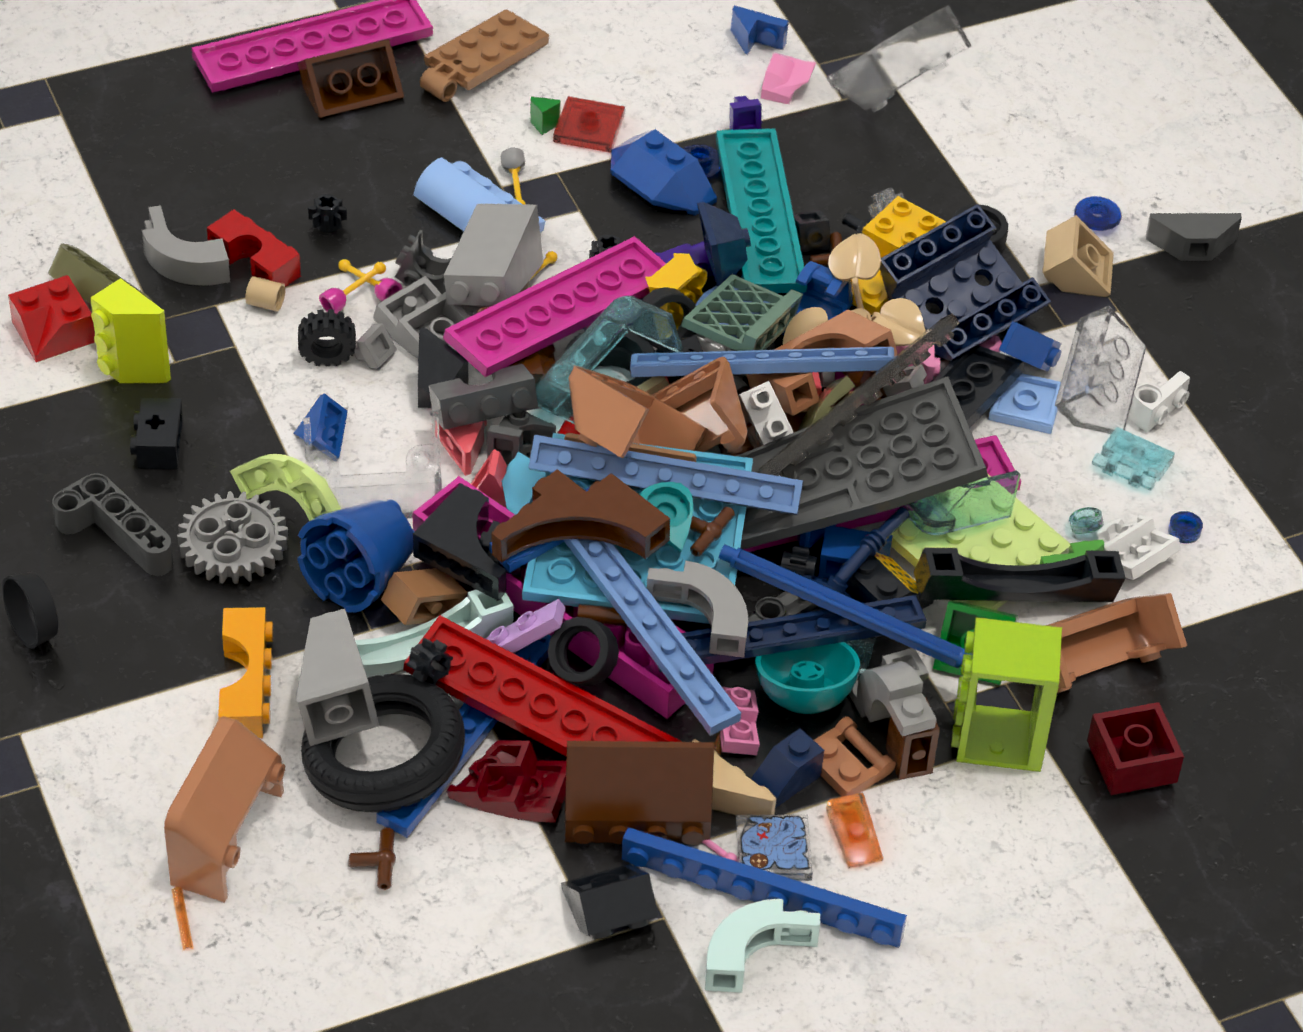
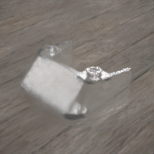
[826,5,972,112]
[303,411,442,518]

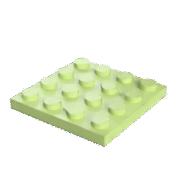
[891,473,1070,610]

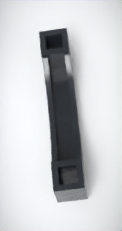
[914,548,1126,602]

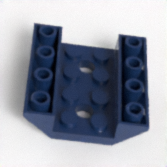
[880,204,1051,361]

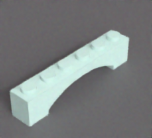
[355,590,513,677]

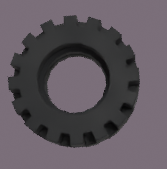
[298,309,356,367]

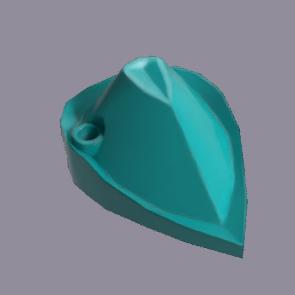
[639,482,693,553]

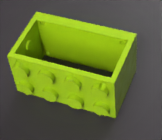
[951,617,1062,772]

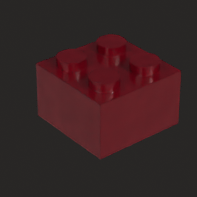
[1087,702,1184,795]

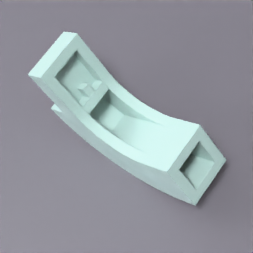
[705,899,820,992]

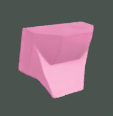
[761,53,816,104]

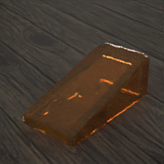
[826,793,884,868]

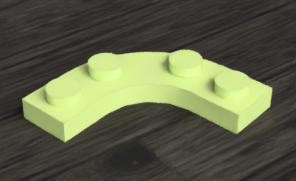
[230,454,341,521]

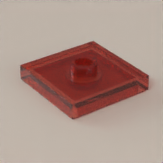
[553,96,625,152]

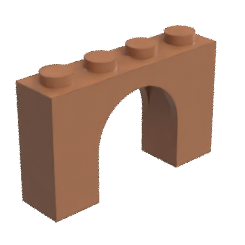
[746,309,899,416]

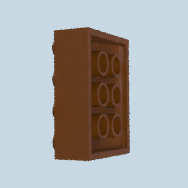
[565,741,714,845]

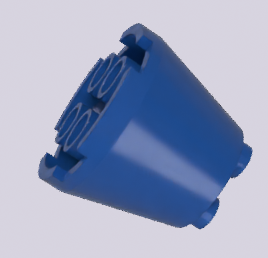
[297,499,415,613]

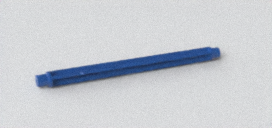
[718,544,970,669]

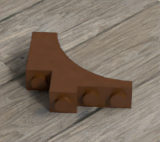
[491,469,670,563]

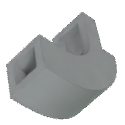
[142,205,230,286]
[647,560,748,657]
[856,661,936,736]

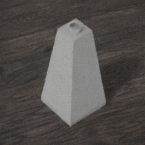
[296,609,380,746]

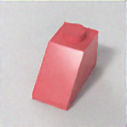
[434,417,487,476]

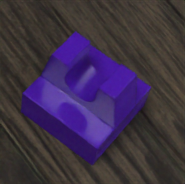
[730,95,762,130]

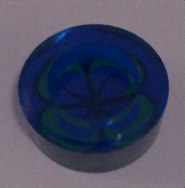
[1168,511,1203,543]

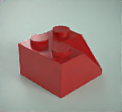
[8,275,95,362]

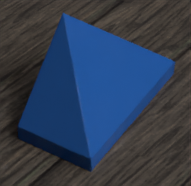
[293,393,348,461]

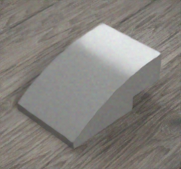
[373,276,470,358]

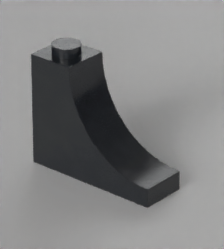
[413,483,506,601]

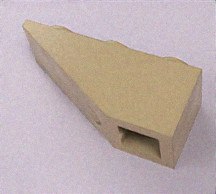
[692,739,776,819]

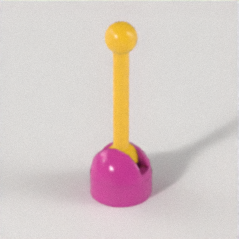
[338,259,402,302]
[319,262,386,314]

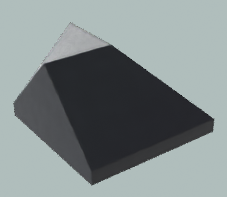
[418,327,468,408]

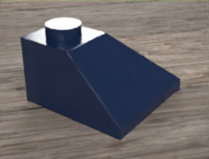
[697,202,751,287]

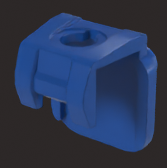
[782,261,853,336]

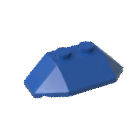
[611,129,717,215]

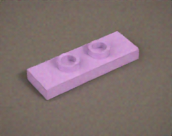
[485,599,566,653]

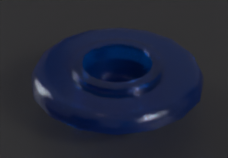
[683,145,721,177]
[1074,196,1122,231]

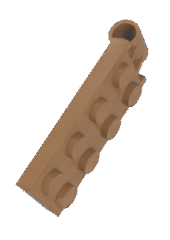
[420,9,549,102]

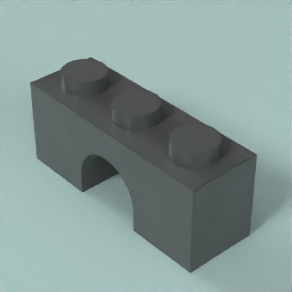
[429,364,538,430]

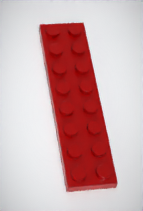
[403,615,682,757]

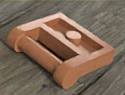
[814,717,896,801]

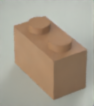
[381,568,468,625]

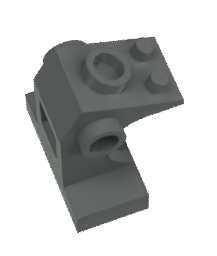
[395,230,451,294]
[487,411,556,466]

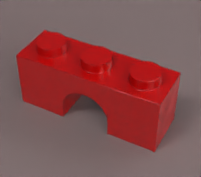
[207,209,301,287]

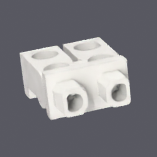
[738,381,794,449]

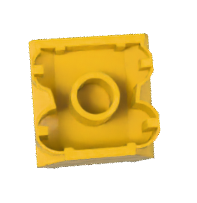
[645,253,707,337]

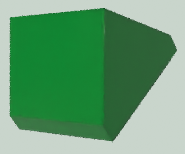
[530,96,561,135]

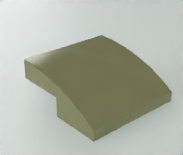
[798,376,855,431]

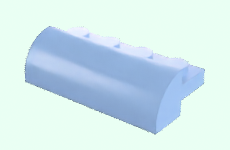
[413,157,546,232]

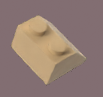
[1043,215,1114,297]

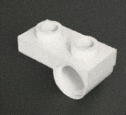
[1130,371,1190,432]

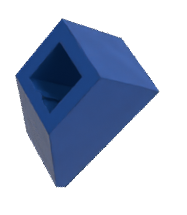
[818,526,893,579]

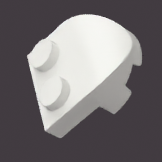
[1097,516,1181,580]

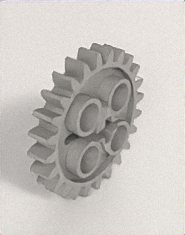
[177,491,288,584]

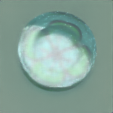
[1069,507,1104,535]

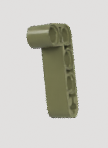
[48,243,152,304]

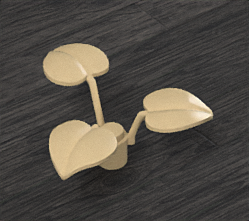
[783,233,928,346]

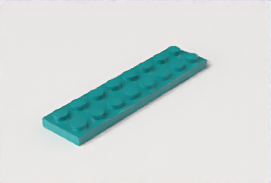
[716,129,807,293]

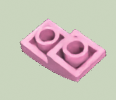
[720,687,760,755]

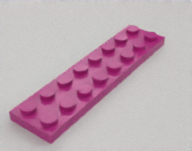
[192,0,433,93]
[443,236,666,377]

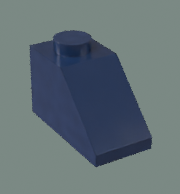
[751,729,824,808]

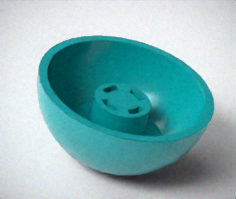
[755,642,860,714]

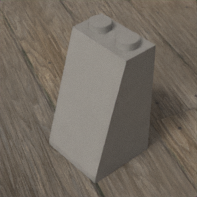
[444,204,544,306]

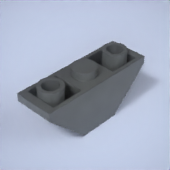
[1146,213,1242,261]

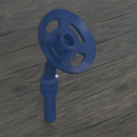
[803,507,910,599]

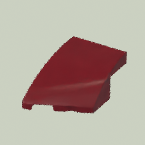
[446,740,566,823]

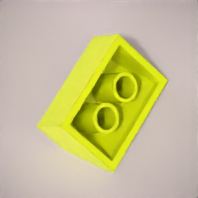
[91,278,171,383]

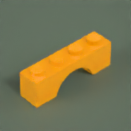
[218,607,273,738]

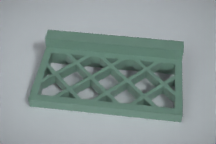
[681,274,803,351]

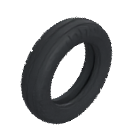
[301,674,465,813]

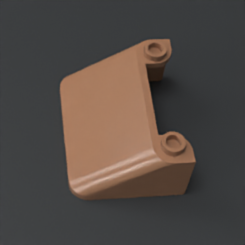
[652,357,748,452]

